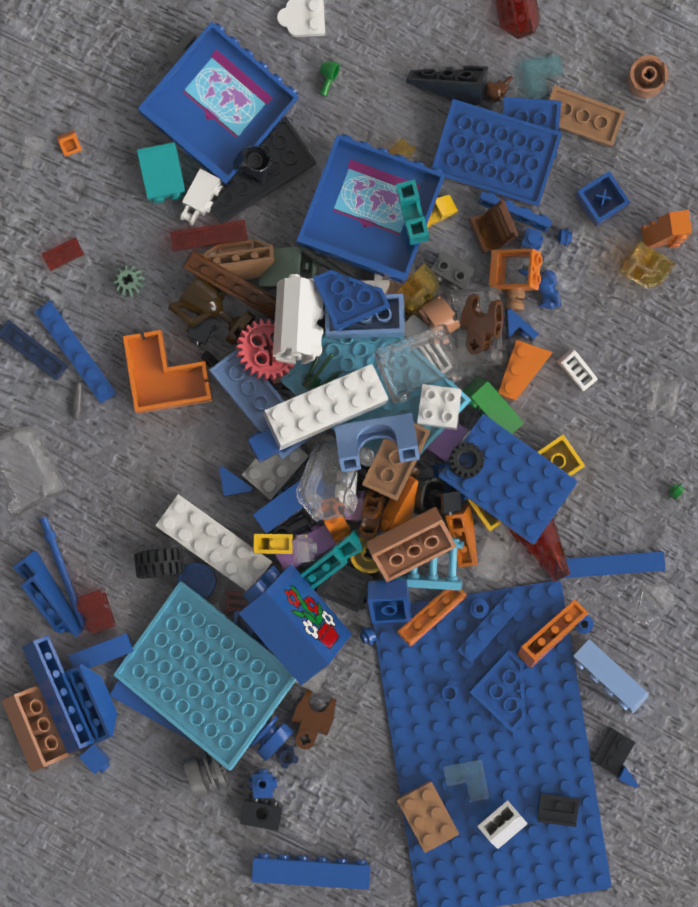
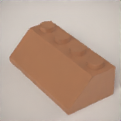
[366,507,456,582]
[2,685,74,773]

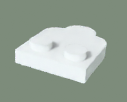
[277,0,325,37]

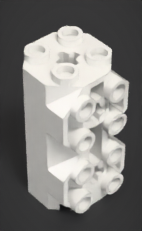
[273,274,324,364]

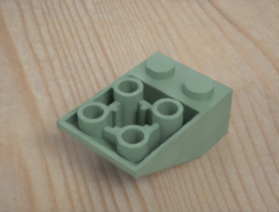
[259,247,318,288]

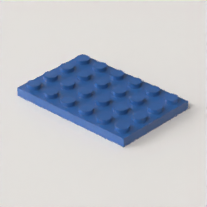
[431,99,562,206]
[438,414,578,545]

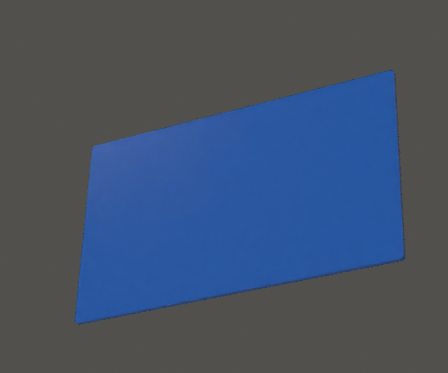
[373,580,611,907]

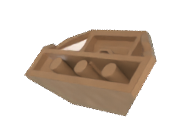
[201,239,274,279]

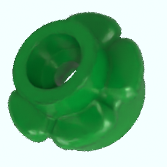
[668,483,685,501]

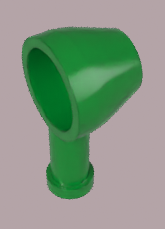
[318,61,340,97]

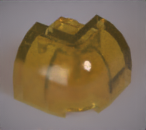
[620,241,676,288]
[394,263,439,316]

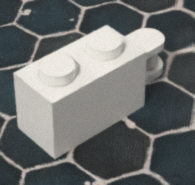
[180,169,223,225]

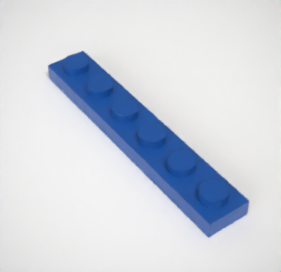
[34,301,117,404]

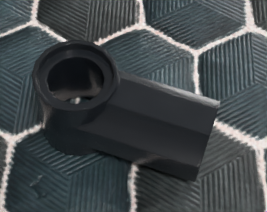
[273,513,311,538]

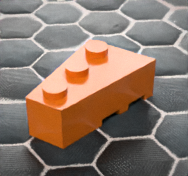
[641,210,692,249]
[498,340,553,402]

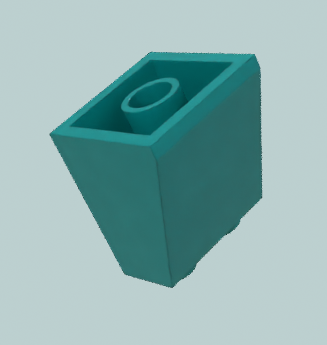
[137,142,186,204]

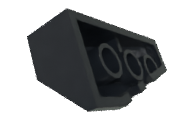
[406,65,488,106]

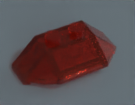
[495,0,540,40]

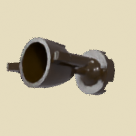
[168,276,256,346]

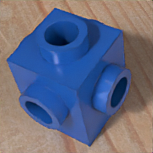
[249,769,277,799]

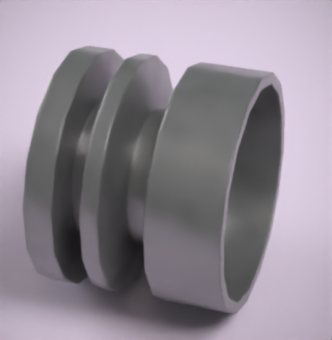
[183,752,229,798]

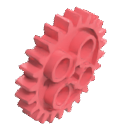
[235,319,294,381]

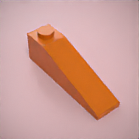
[517,600,588,669]

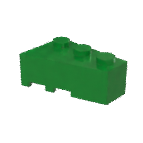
[462,377,524,434]

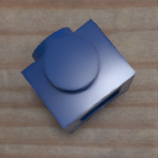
[520,227,543,251]

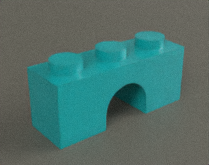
[396,179,429,245]

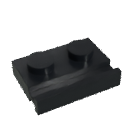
[591,727,636,776]
[537,793,580,827]

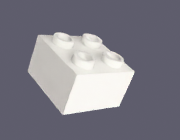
[417,384,462,430]

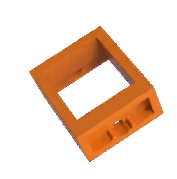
[489,249,542,291]

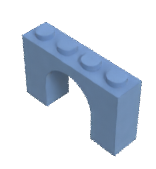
[335,413,420,472]

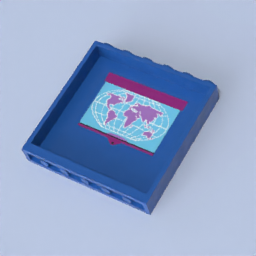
[138,21,299,186]
[297,134,446,285]

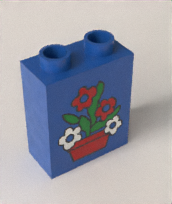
[239,564,352,686]

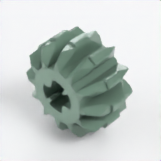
[112,265,145,297]

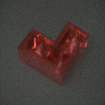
[76,590,117,634]

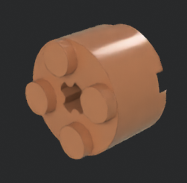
[627,55,668,98]
[418,295,460,341]

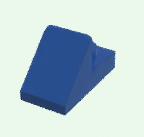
[506,308,539,342]

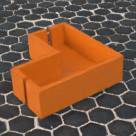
[123,330,213,414]

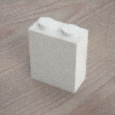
[478,800,528,849]

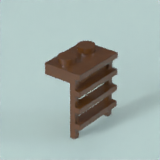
[468,199,519,254]

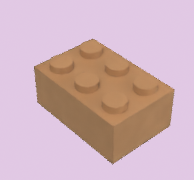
[396,779,460,853]

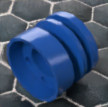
[249,715,294,761]

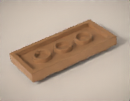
[549,85,625,148]
[362,414,431,502]

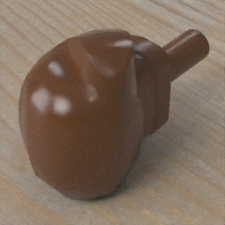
[485,76,513,102]

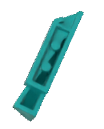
[300,529,363,589]

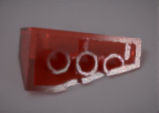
[509,518,570,582]

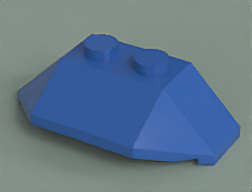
[66,664,117,743]

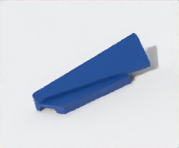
[13,550,84,637]

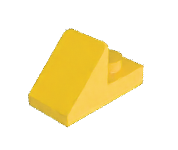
[427,195,458,228]
[253,534,293,554]

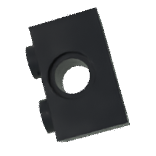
[240,796,283,831]

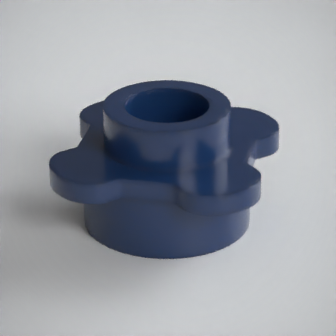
[276,745,299,768]

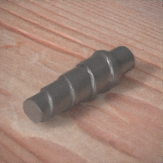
[72,383,83,419]

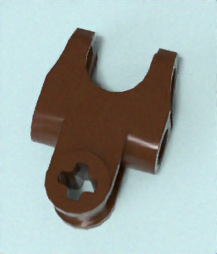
[460,293,504,354]
[359,489,389,540]
[291,689,337,750]

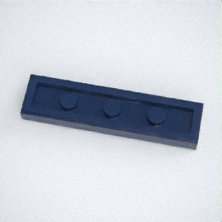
[0,319,69,381]

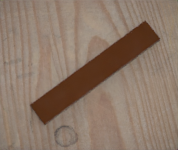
[183,250,276,321]

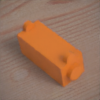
[316,499,351,543]

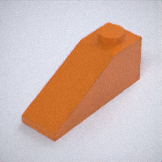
[380,476,418,533]
[445,504,478,567]

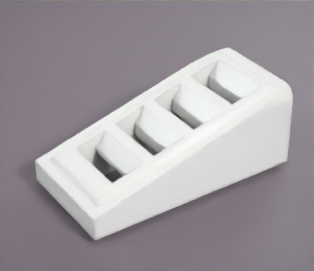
[557,349,597,391]

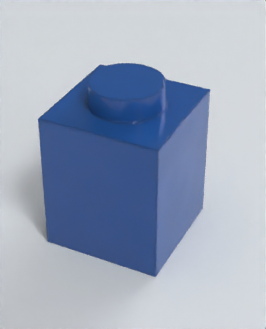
[79,743,112,775]

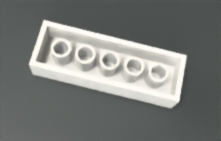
[264,364,388,450]
[155,494,273,591]

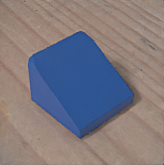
[617,765,638,788]

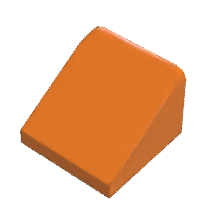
[57,130,82,157]

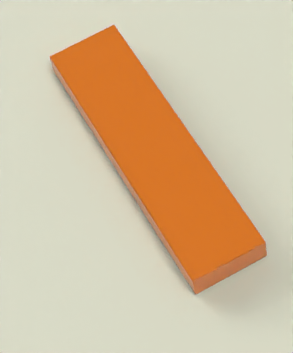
[397,589,467,647]

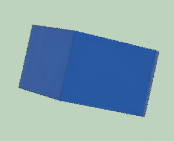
[220,466,254,497]

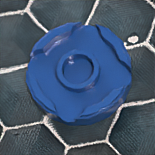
[177,562,216,599]

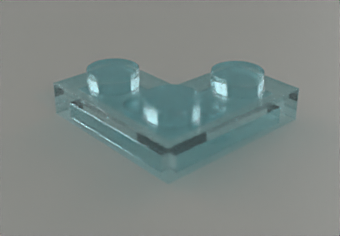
[522,55,563,99]
[443,759,489,802]

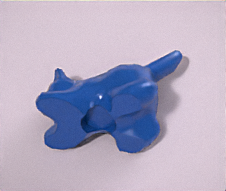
[518,269,562,310]

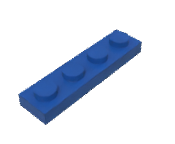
[477,191,552,233]
[457,592,522,663]

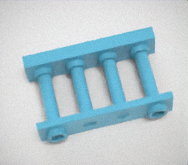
[383,537,464,591]

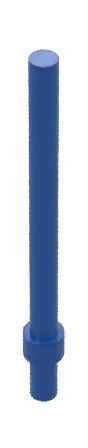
[40,517,88,627]

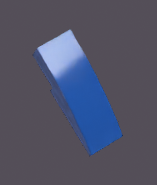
[69,633,134,669]

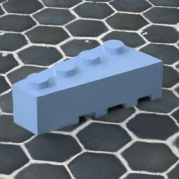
[573,639,648,713]

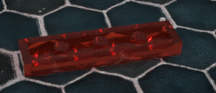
[170,220,248,252]

